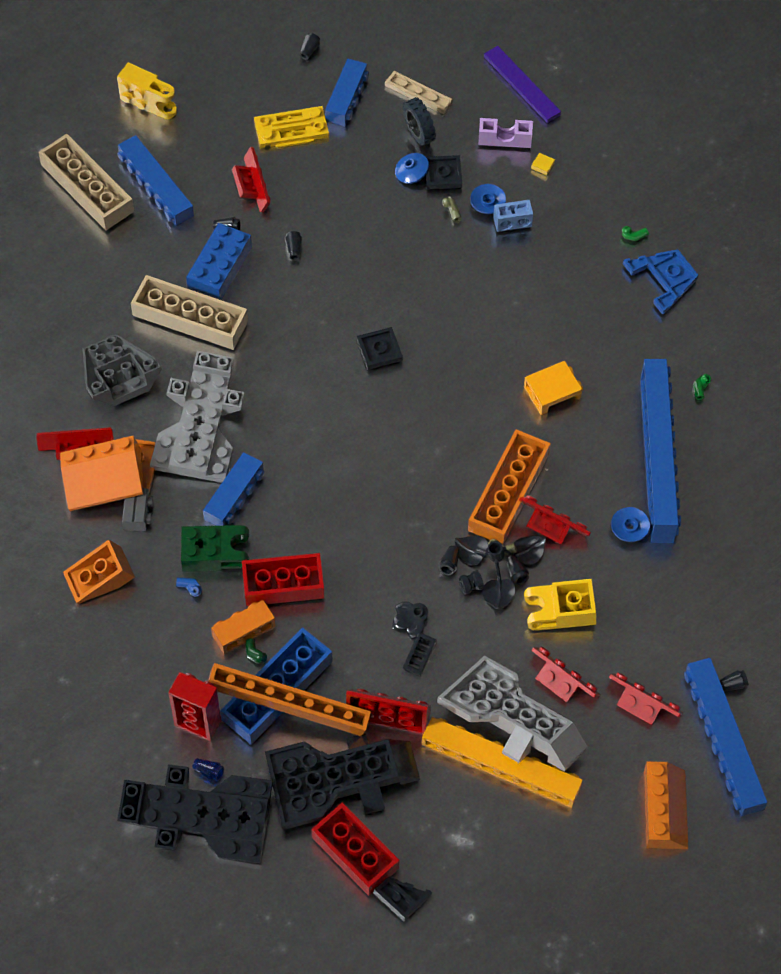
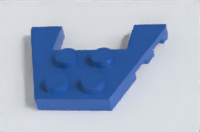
[623,249,699,315]

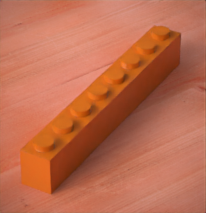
[208,663,371,736]

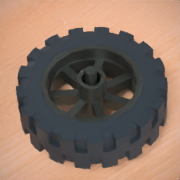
[402,97,436,146]

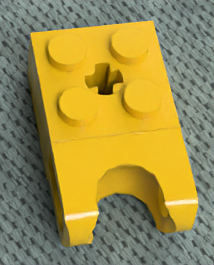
[117,62,177,120]
[524,579,596,630]

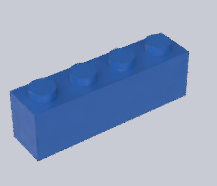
[325,58,369,126]
[203,452,265,526]

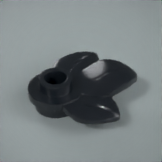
[392,601,429,639]

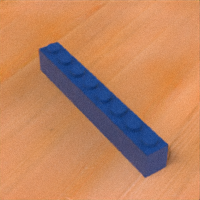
[684,658,768,816]

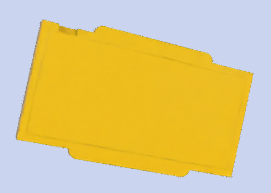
[254,106,329,149]

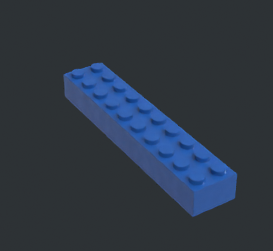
[640,359,681,543]

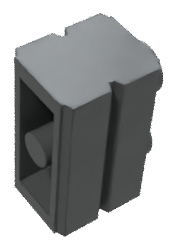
[122,488,153,531]

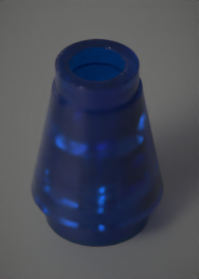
[192,758,224,782]

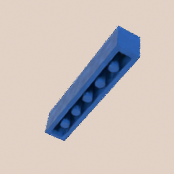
[117,135,194,226]

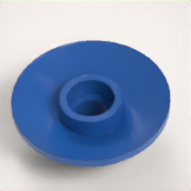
[395,153,429,184]
[470,184,506,214]
[611,507,650,542]

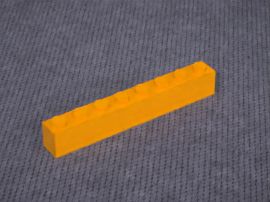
[422,717,583,808]

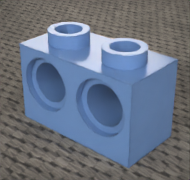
[493,200,533,232]

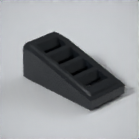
[403,632,437,676]

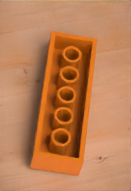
[468,429,551,545]

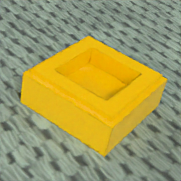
[531,153,555,175]

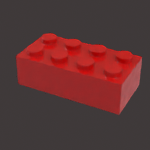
[242,553,324,606]
[168,672,222,741]
[311,802,400,896]

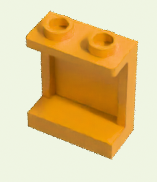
[524,361,583,415]

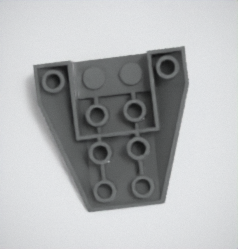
[83,334,162,406]

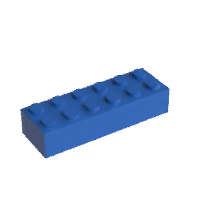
[220,627,333,745]

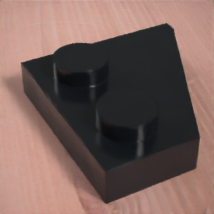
[373,877,432,921]

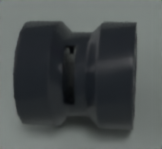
[459,570,484,595]

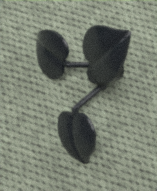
[455,535,546,609]

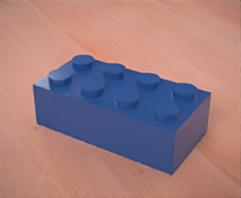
[186,223,252,300]

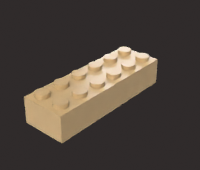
[39,134,134,230]
[131,275,248,350]

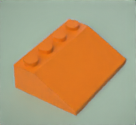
[60,435,143,511]

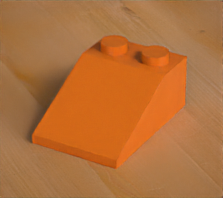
[63,540,135,604]

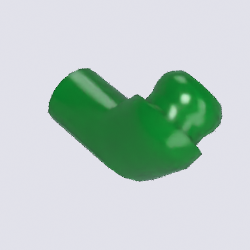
[622,226,649,241]
[693,374,711,400]

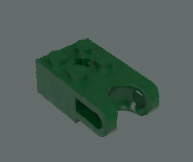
[181,525,249,572]

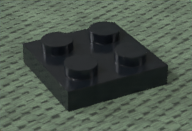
[426,155,462,189]
[357,327,403,370]

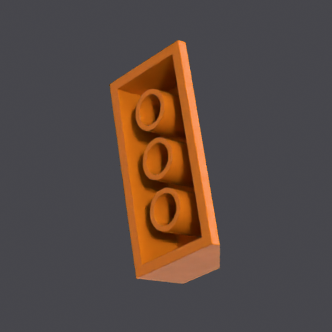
[644,761,688,849]

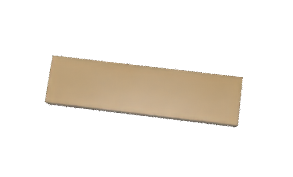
[385,71,453,115]

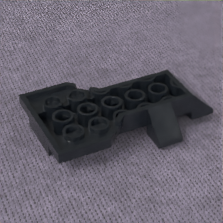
[265,733,420,830]
[117,764,273,864]

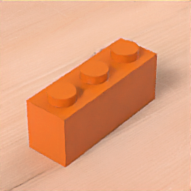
[211,600,276,654]

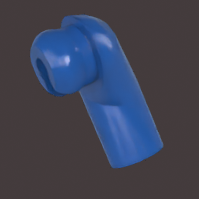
[176,577,202,597]

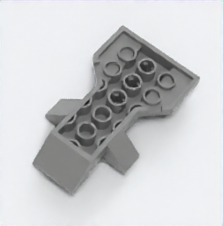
[150,351,245,483]
[437,656,587,772]

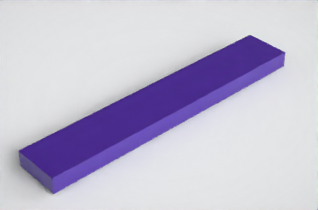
[484,46,561,123]

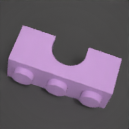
[478,118,533,148]

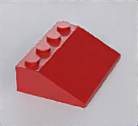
[346,689,431,734]

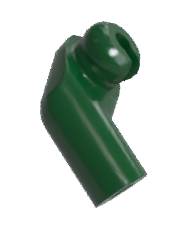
[246,638,267,664]

